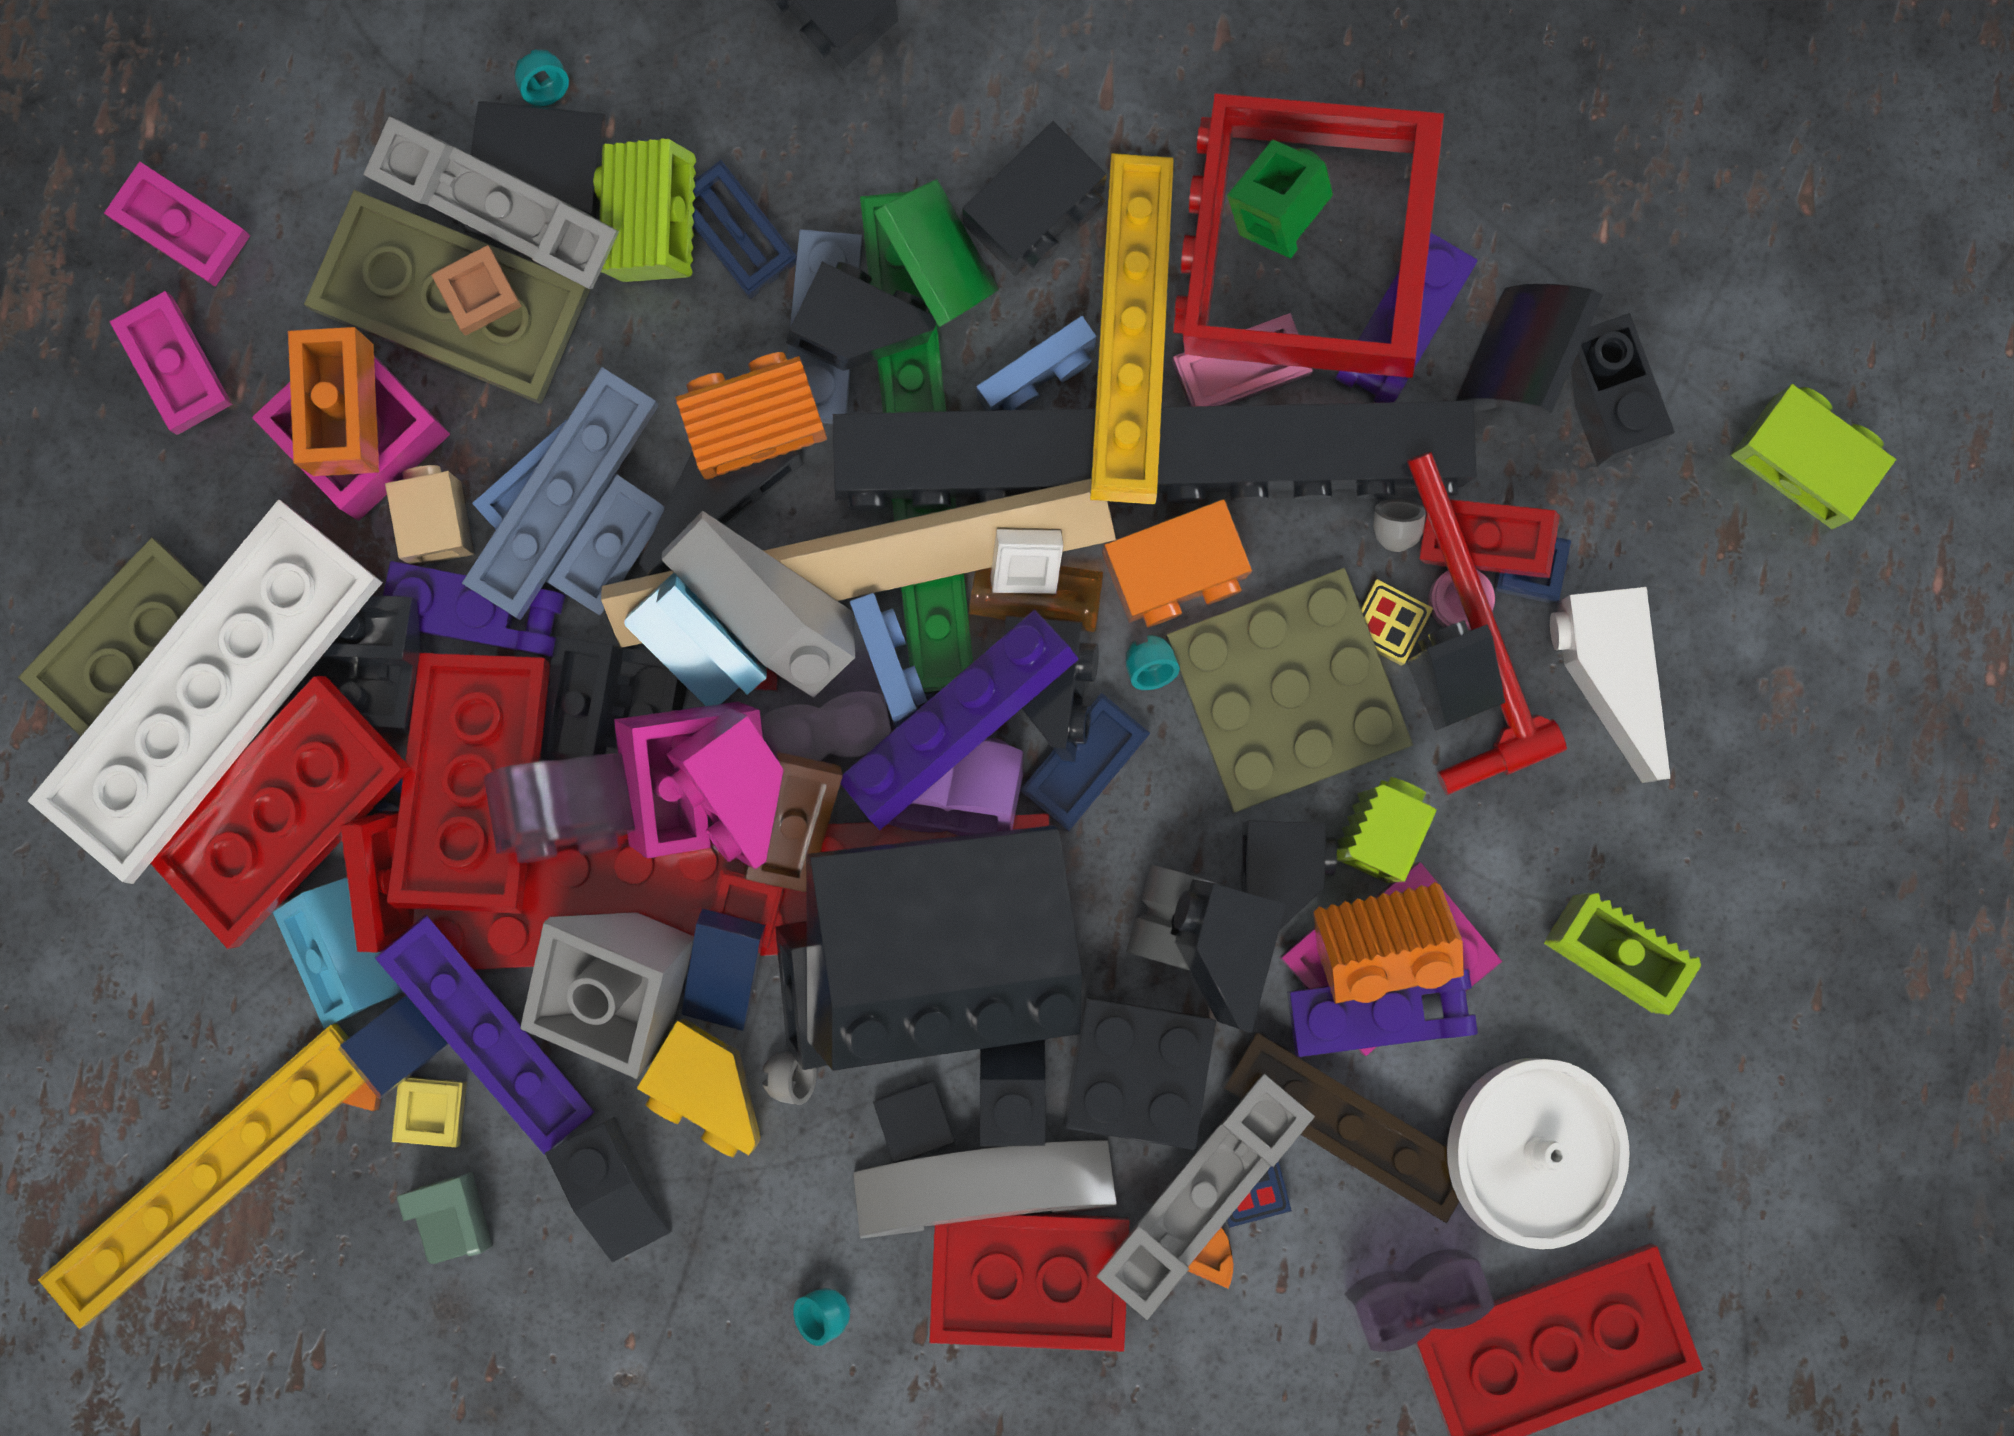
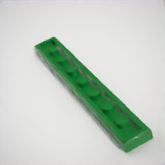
[860,191,973,694]

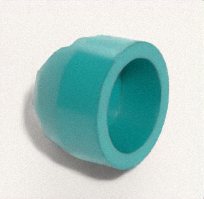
[514,49,569,106]
[1126,635,1180,690]
[793,1288,851,1346]

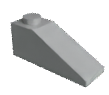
[662,511,855,698]

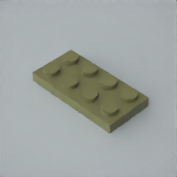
[304,190,590,404]

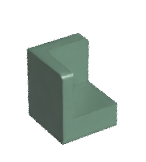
[396,1171,493,1264]

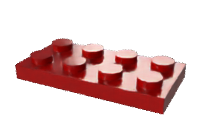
[387,653,550,914]
[150,676,411,949]
[1411,1243,1703,1436]

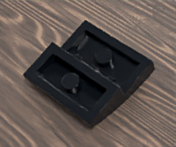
[465,101,605,235]
[1456,284,1603,417]
[288,596,420,734]
[539,636,686,777]

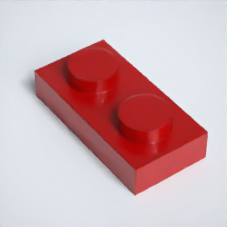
[1419,499,1560,578]
[340,811,414,953]

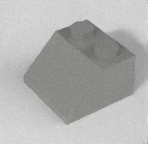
[520,912,694,1079]

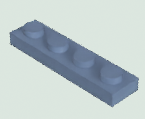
[462,367,659,620]

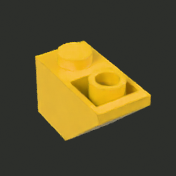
[637,1018,761,1157]

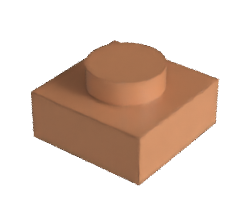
[431,245,522,336]

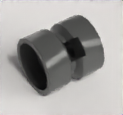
[1126,865,1227,970]

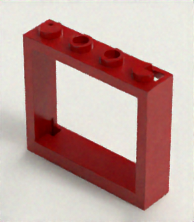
[1173,93,1444,378]

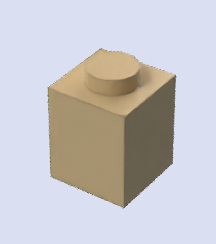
[385,465,475,566]

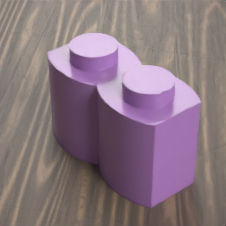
[888,738,1023,836]

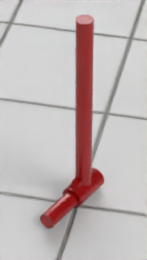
[1407,452,1567,795]

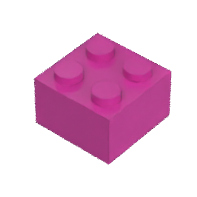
[252,355,450,521]

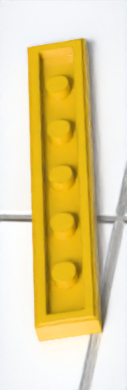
[1090,153,1174,504]
[38,1023,365,1329]

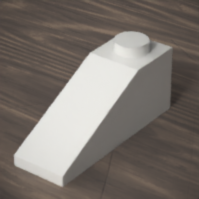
[1550,587,1670,783]

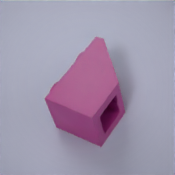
[666,708,784,869]

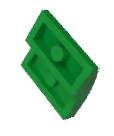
[874,179,999,327]

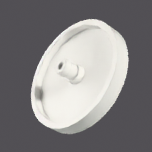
[1447,1058,1629,1249]

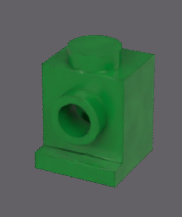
[1227,139,1333,259]

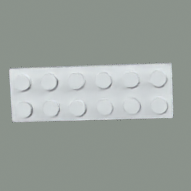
[28,499,383,884]

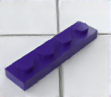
[840,610,1078,830]
[375,915,594,1155]

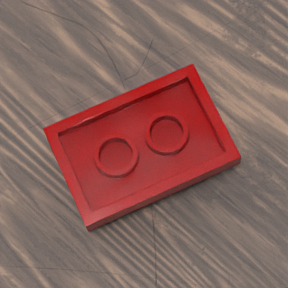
[929,1213,1130,1352]

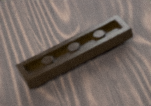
[1222,1032,1460,1224]

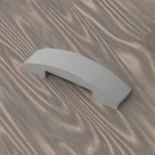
[363,116,619,289]
[1096,1074,1315,1320]
[853,1141,1116,1239]

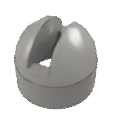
[1373,499,1426,552]
[762,1051,817,1105]

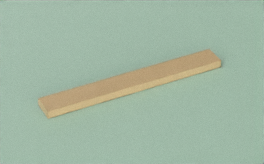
[601,479,1116,648]

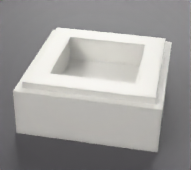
[991,529,1063,594]

